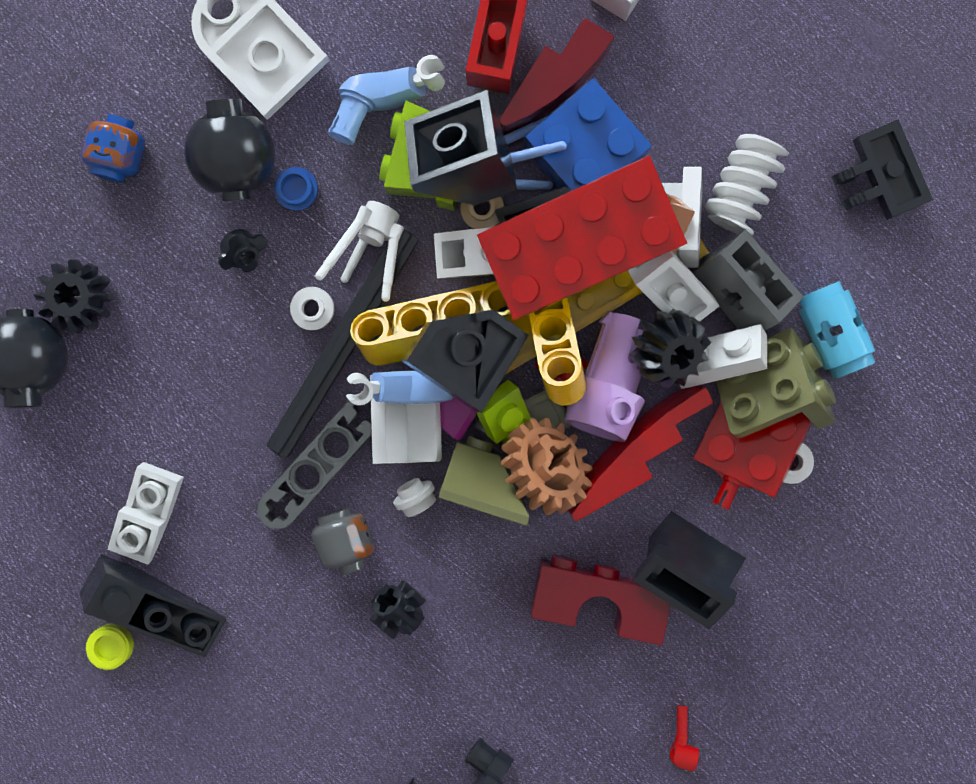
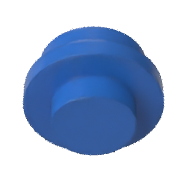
[274,167,318,211]

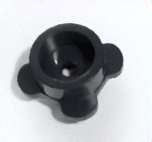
[218,229,267,272]

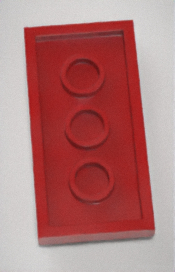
[477,155,688,320]

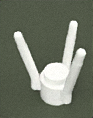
[315,201,404,302]

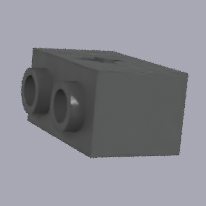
[692,229,803,331]

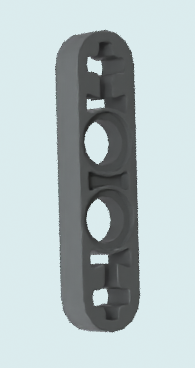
[257,400,372,529]

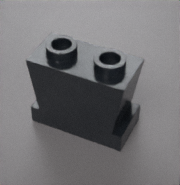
[633,511,746,630]

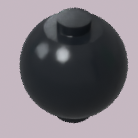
[184,99,275,201]
[0,309,68,408]

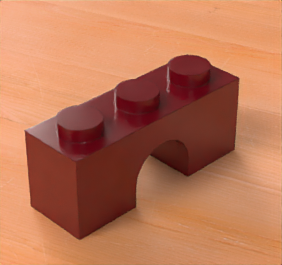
[530,555,671,646]

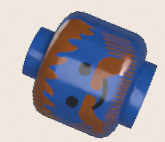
[81,114,146,183]

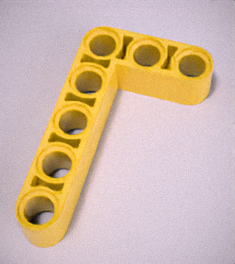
[350,281,586,406]

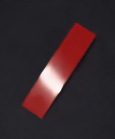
[566,385,713,522]

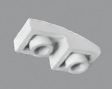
[107,462,184,564]

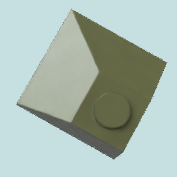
[438,436,529,526]

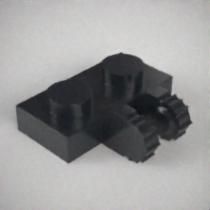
[832,119,933,220]

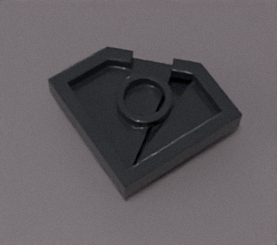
[402,310,529,413]

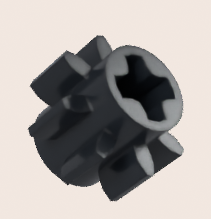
[370,580,426,639]

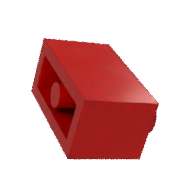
[466,0,528,94]

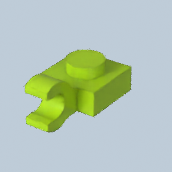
[476,380,531,444]

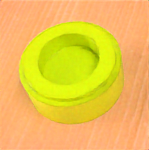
[86,624,134,670]

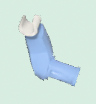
[328,55,445,145]
[346,371,454,405]

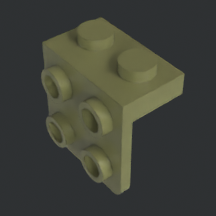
[716,327,836,438]

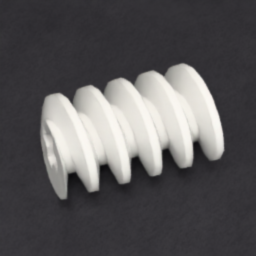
[705,134,789,236]

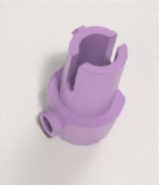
[565,312,645,442]

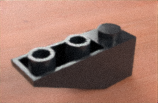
[80,554,226,657]

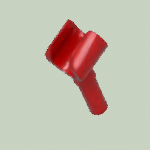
[669,705,699,772]

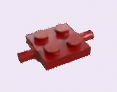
[693,402,812,510]

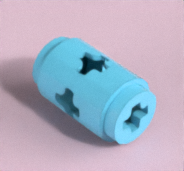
[799,281,876,379]

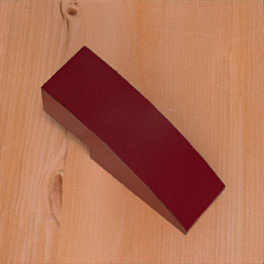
[499,17,614,135]

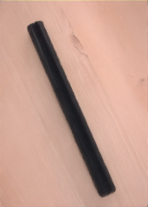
[267,229,419,458]

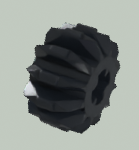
[33,259,115,334]
[630,309,712,389]

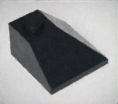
[404,90,517,205]

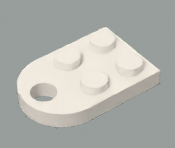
[191,0,330,120]

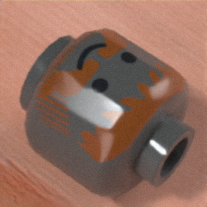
[311,507,375,576]

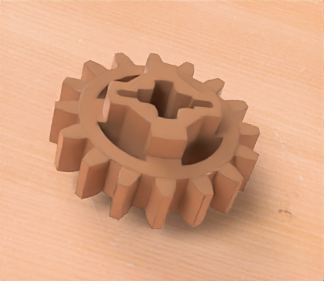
[500,417,593,515]

